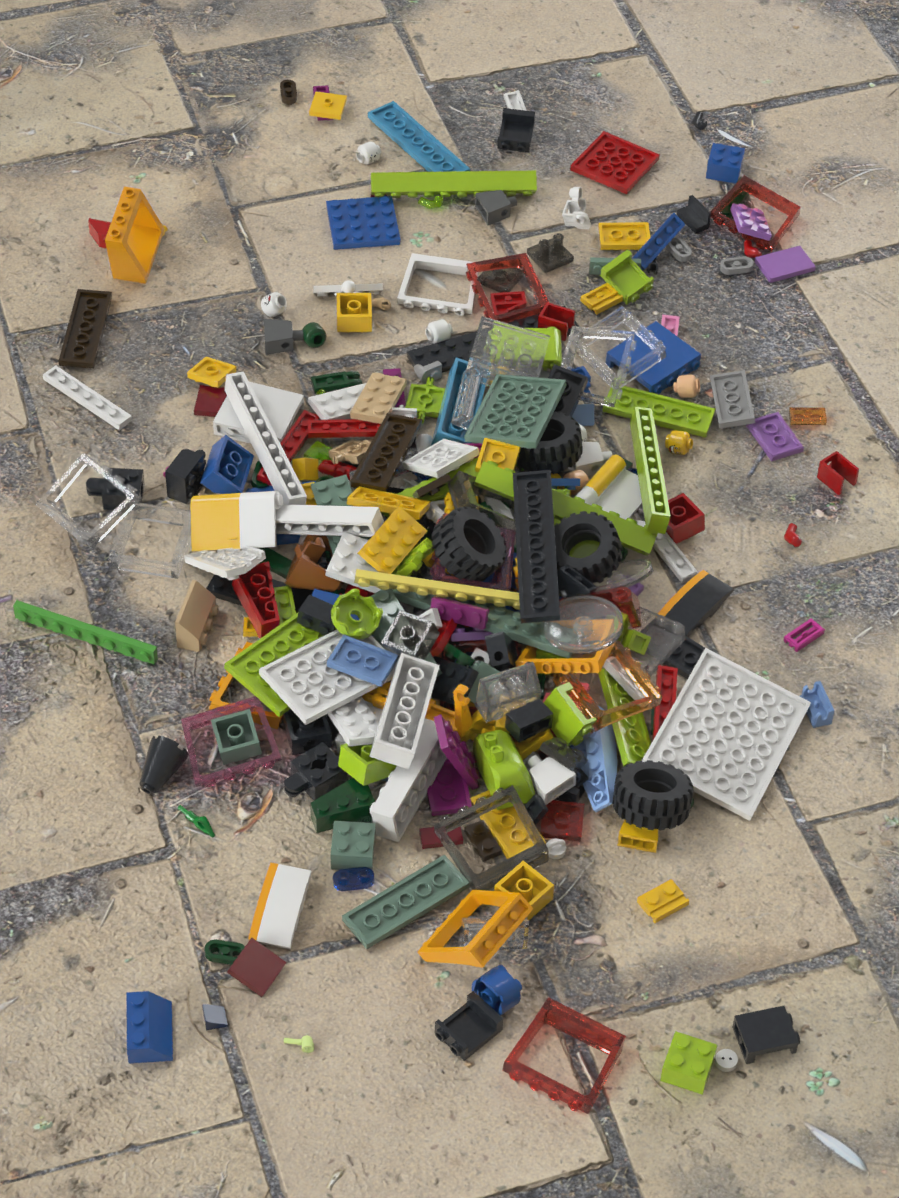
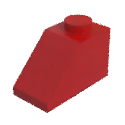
[88,218,111,248]

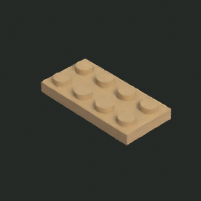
[350,373,407,424]

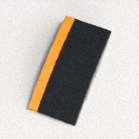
[656,570,734,637]

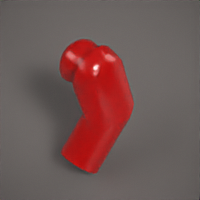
[744,240,762,259]
[784,523,802,547]

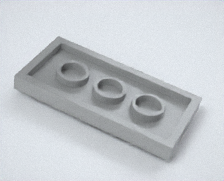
[710,370,755,429]

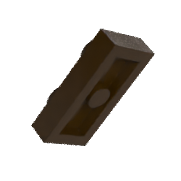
[464,820,502,862]

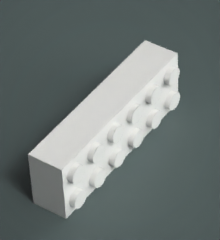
[369,653,440,769]
[370,718,447,843]

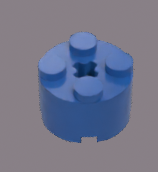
[472,965,522,1016]

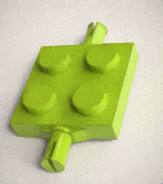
[405,377,445,424]
[391,538,432,577]

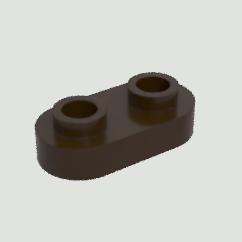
[280,80,297,105]

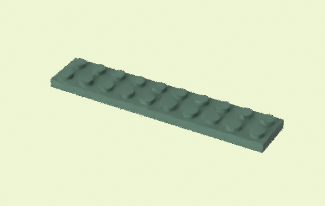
[393,576,584,658]

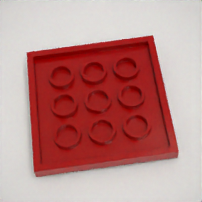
[570,131,660,194]

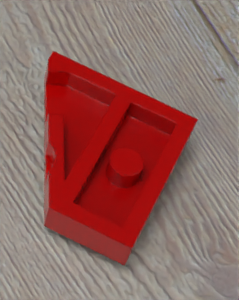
[490,291,527,321]

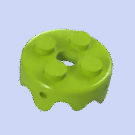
[331,589,383,640]

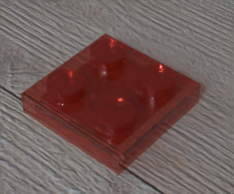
[540,800,585,842]

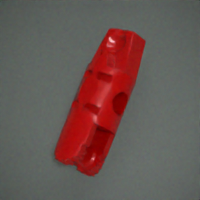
[318,459,358,481]

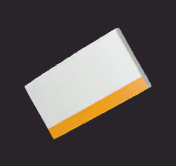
[248,862,312,949]

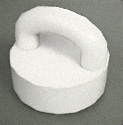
[545,838,566,860]

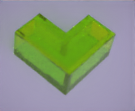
[303,440,333,461]

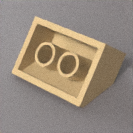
[175,580,219,652]

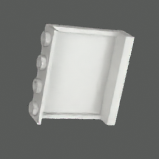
[213,382,304,444]

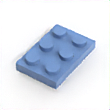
[327,635,398,687]

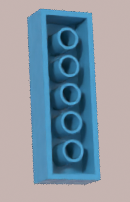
[431,357,489,446]

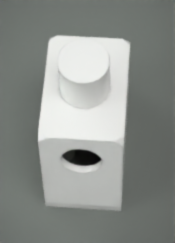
[575,442,612,476]
[528,755,576,805]

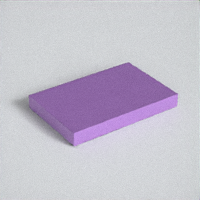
[755,246,816,283]
[746,412,804,462]

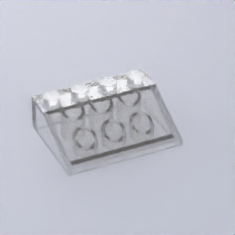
[466,316,550,379]

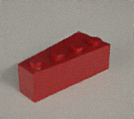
[232,561,280,638]

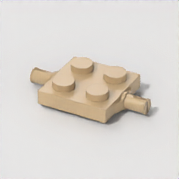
[329,437,374,464]

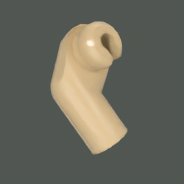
[371,297,391,310]

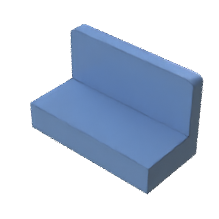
[572,404,595,426]

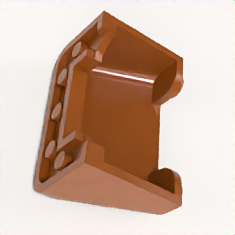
[284,535,344,592]

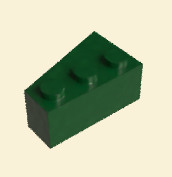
[310,778,375,833]

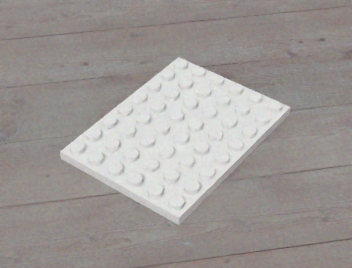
[642,648,811,821]

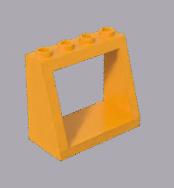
[105,186,164,284]

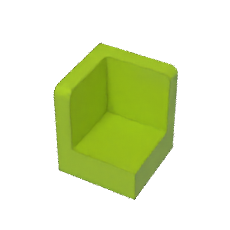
[620,629,651,655]

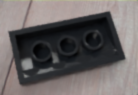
[548,364,588,417]

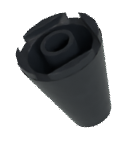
[139,736,189,794]

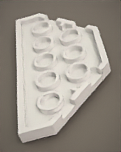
[184,546,266,580]

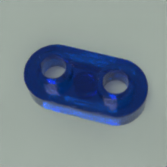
[333,867,374,891]

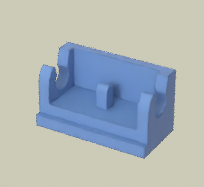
[800,681,834,728]

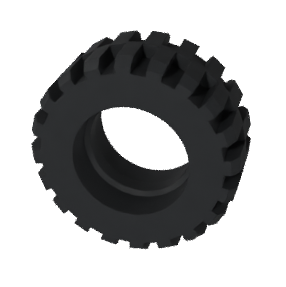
[517,411,583,474]
[432,507,506,583]
[554,511,623,583]
[612,760,694,831]

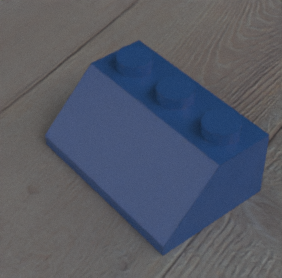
[200,435,254,494]
[126,991,173,1064]

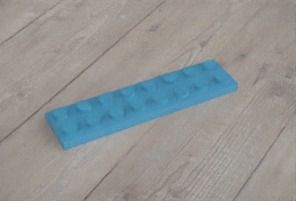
[368,101,470,172]

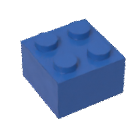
[706,143,745,183]

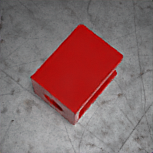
[538,302,575,341]
[817,451,859,495]

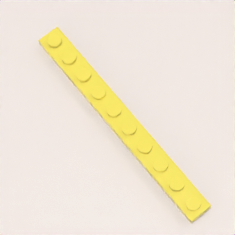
[354,569,520,610]

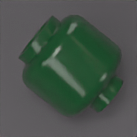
[302,322,327,348]

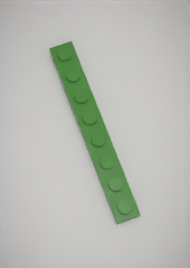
[13,600,158,664]

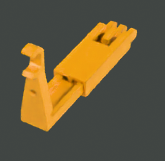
[362,682,473,737]

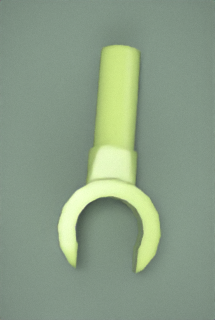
[284,1035,314,1053]

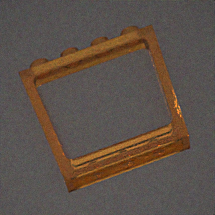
[552,640,662,733]

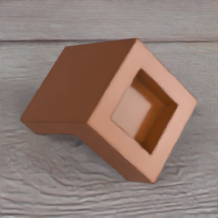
[294,537,326,563]

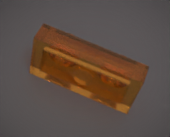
[789,407,827,425]

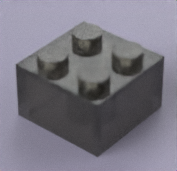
[381,610,440,660]

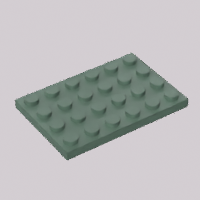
[464,374,566,449]

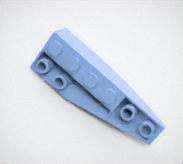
[569,704,617,813]

